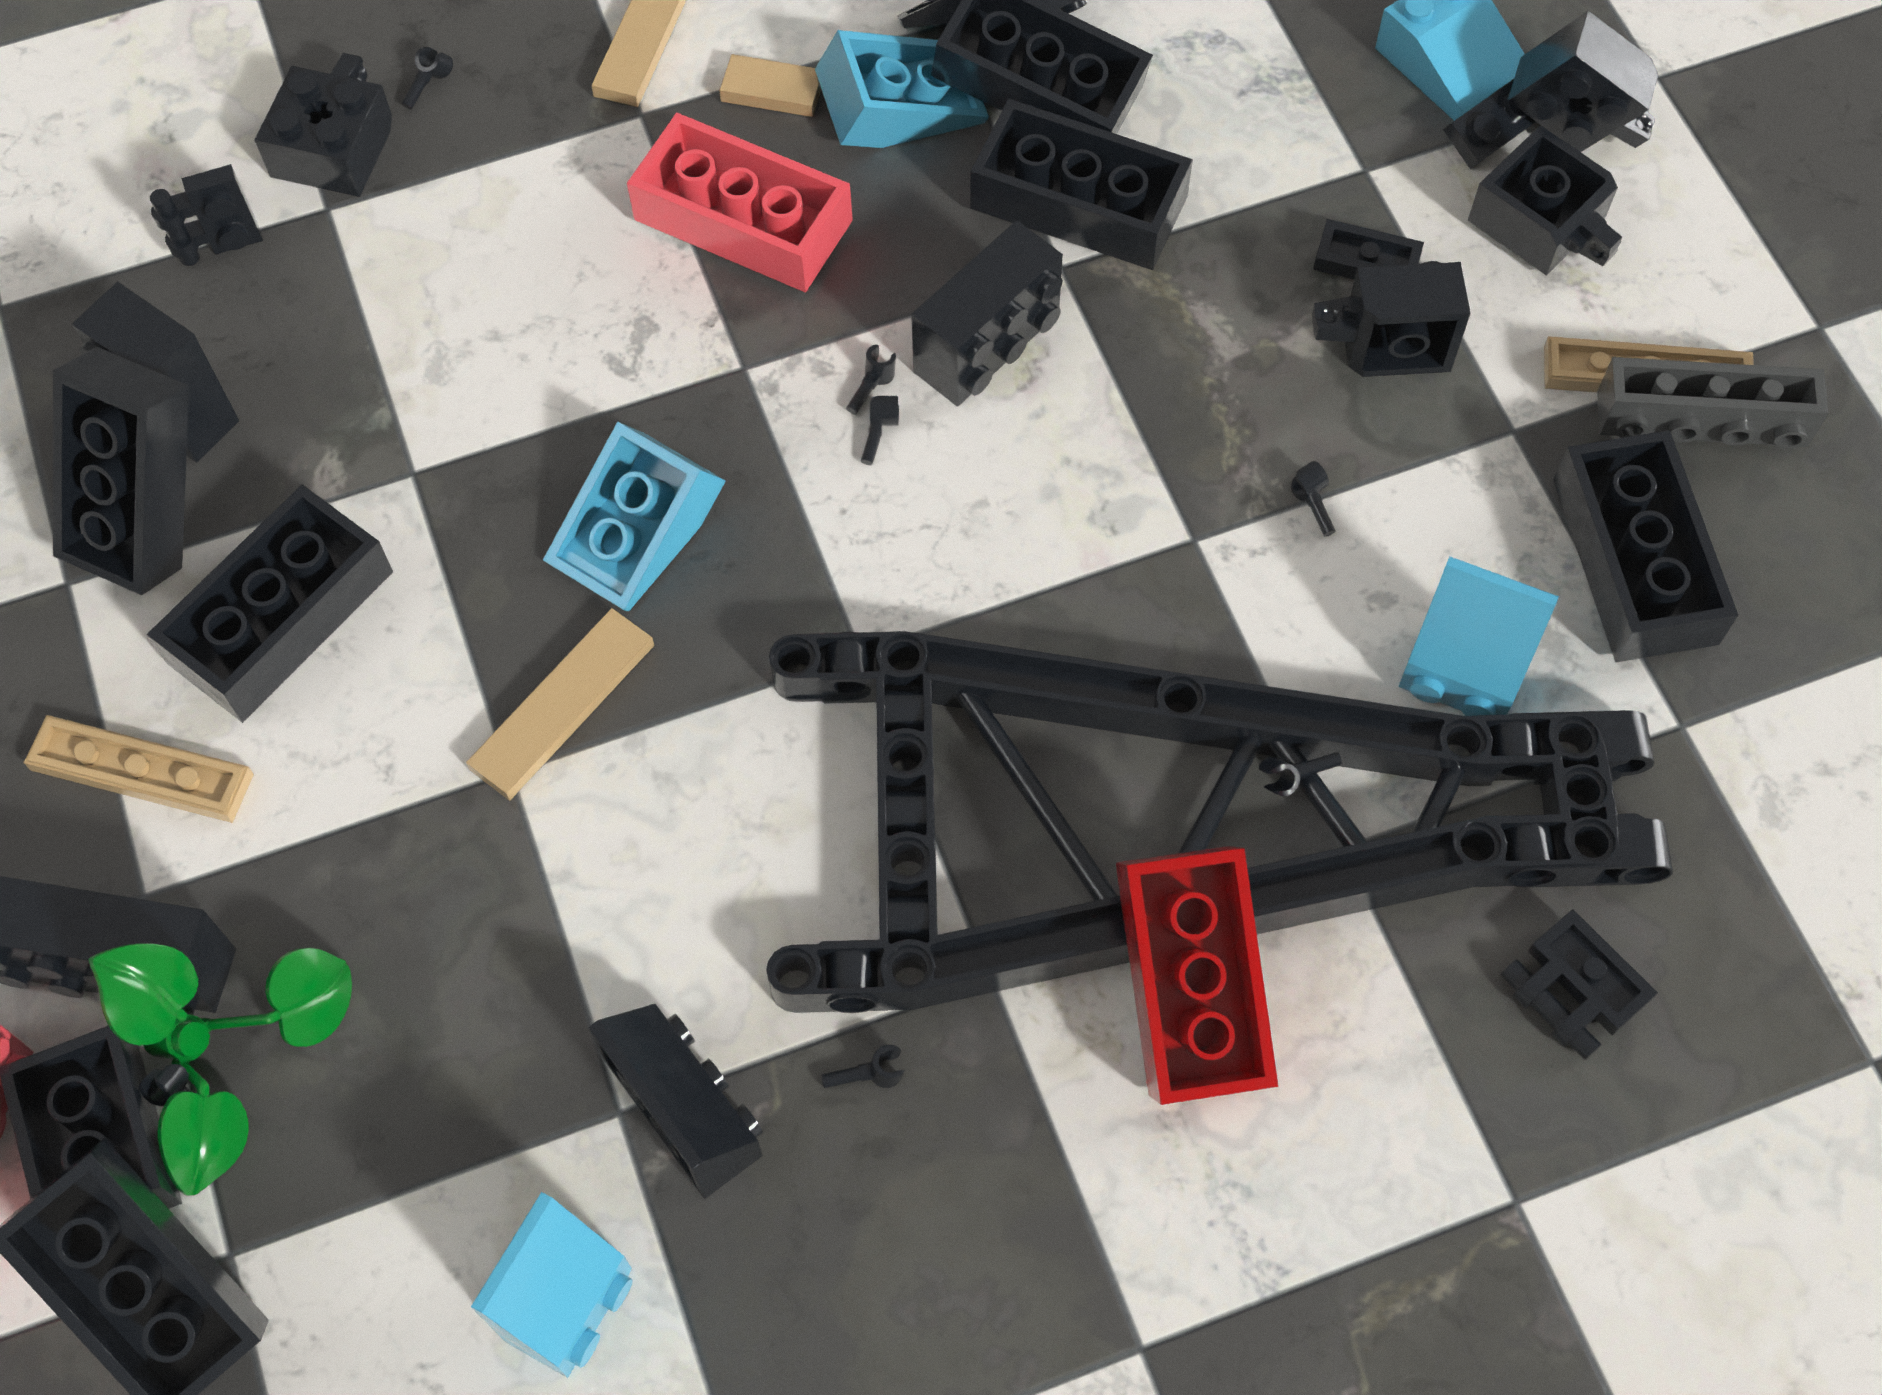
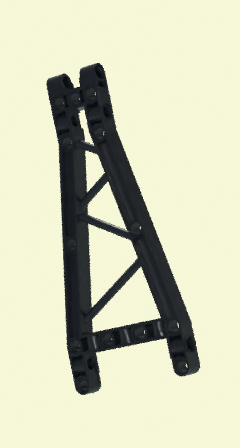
[766,631,1673,1013]

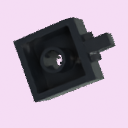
[1508,11,1658,152]
[254,53,392,197]
[1468,125,1622,276]
[1312,261,1471,377]

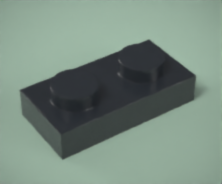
[1443,79,1536,169]
[1313,219,1424,279]

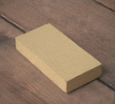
[719,54,821,117]

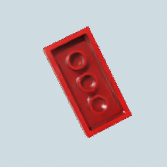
[1116,846,1279,1105]

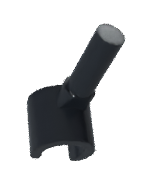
[401,47,453,110]
[846,344,896,415]
[861,396,899,465]
[1291,461,1336,537]
[1258,752,1342,796]
[821,1045,905,1088]
[139,1064,192,1107]

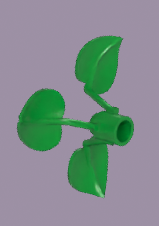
[89,943,352,1196]

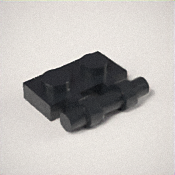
[150,164,263,266]
[1501,909,1658,1060]

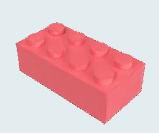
[627,112,853,293]

